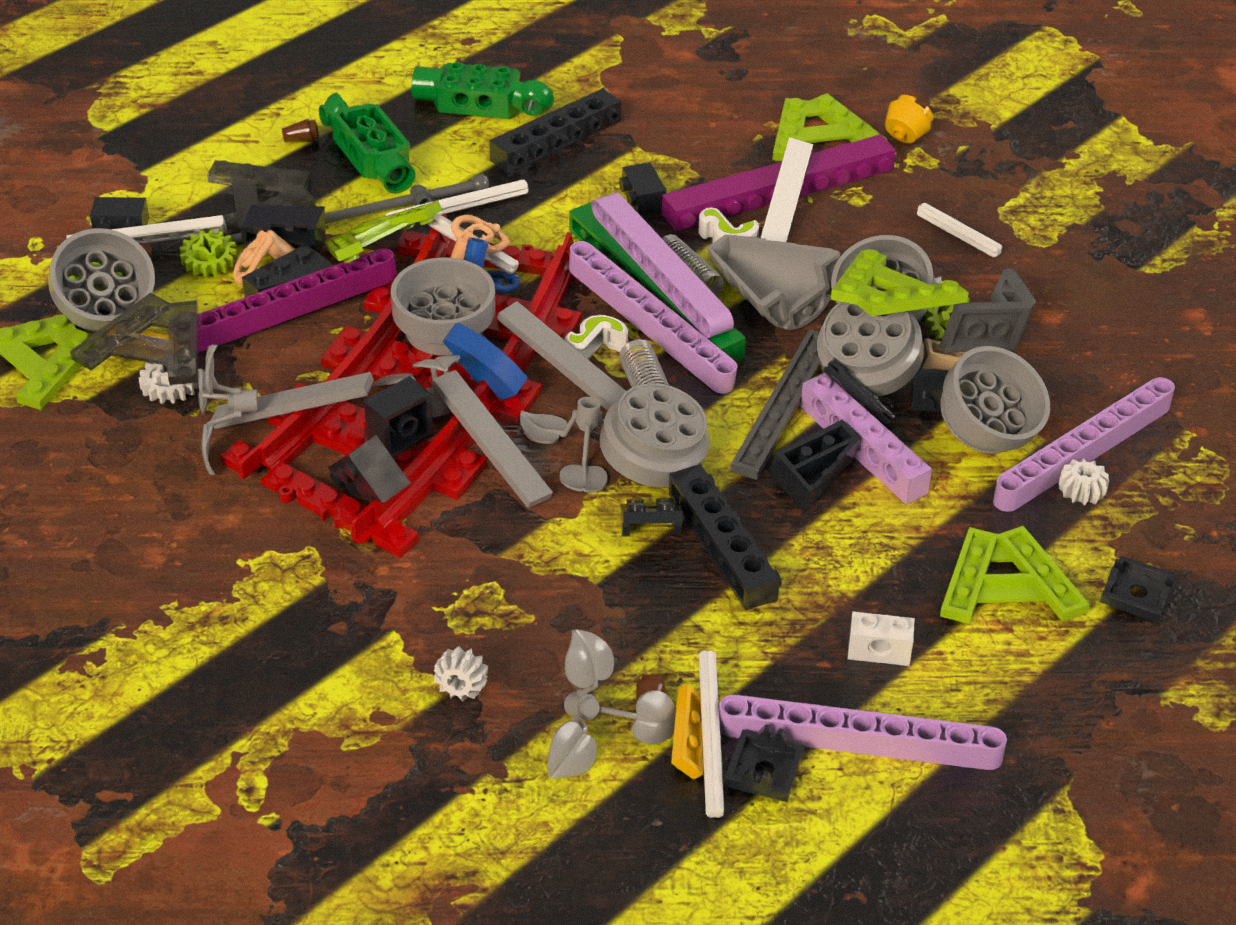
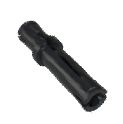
[822,358,896,426]

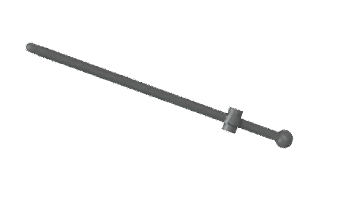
[224,174,489,244]

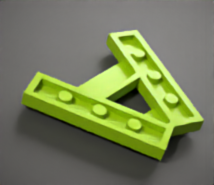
[773,93,888,161]
[324,200,442,263]
[831,249,969,316]
[0,314,101,410]
[940,526,1090,624]

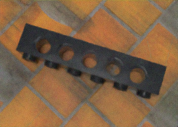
[489,88,621,174]
[669,464,782,611]

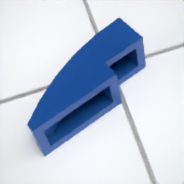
[443,323,528,400]

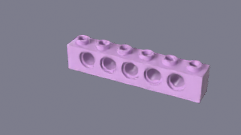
[800,373,932,504]

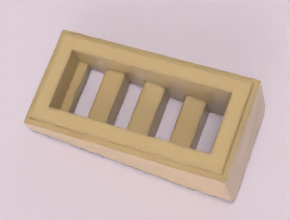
[920,339,966,370]

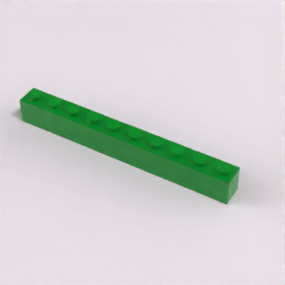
[569,202,746,362]

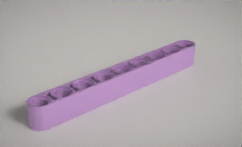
[592,192,734,338]
[569,241,737,394]
[993,377,1175,512]
[719,695,1007,770]

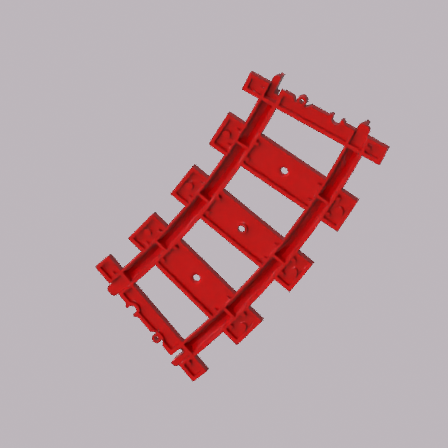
[220,214,582,558]

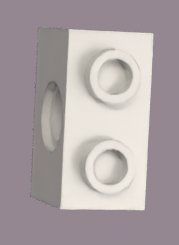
[847,611,914,666]

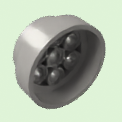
[391,258,495,355]

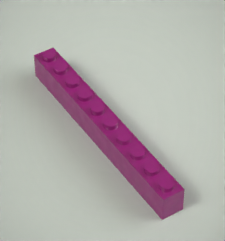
[662,134,896,232]

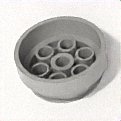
[48,228,155,332]
[831,235,935,336]
[817,302,924,397]
[941,346,1050,454]
[599,383,710,487]

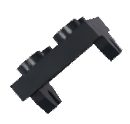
[620,498,683,536]
[1100,556,1178,623]
[724,724,805,803]

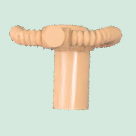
[450,215,510,260]
[233,230,295,286]

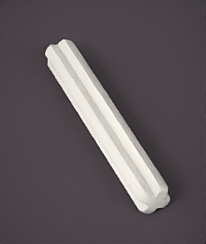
[917,203,1002,258]
[428,213,519,274]

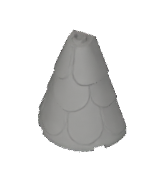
[707,234,840,330]

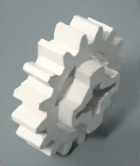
[139,355,199,404]

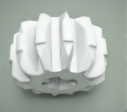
[1059,458,1109,506]
[434,646,488,702]

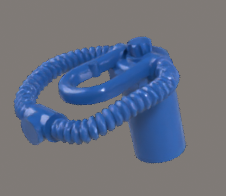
[464,238,521,293]

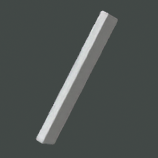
[497,302,626,411]
[431,370,553,508]
[210,372,374,429]

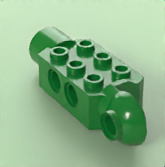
[411,62,554,119]
[319,93,415,194]

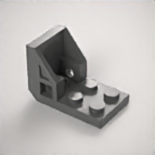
[939,269,1036,353]

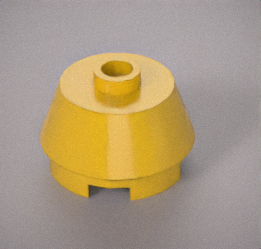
[885,95,934,143]

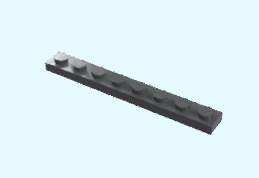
[730,329,821,480]

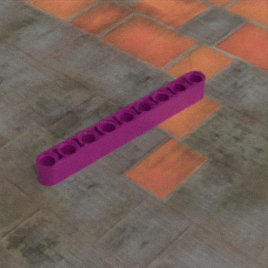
[170,249,397,356]

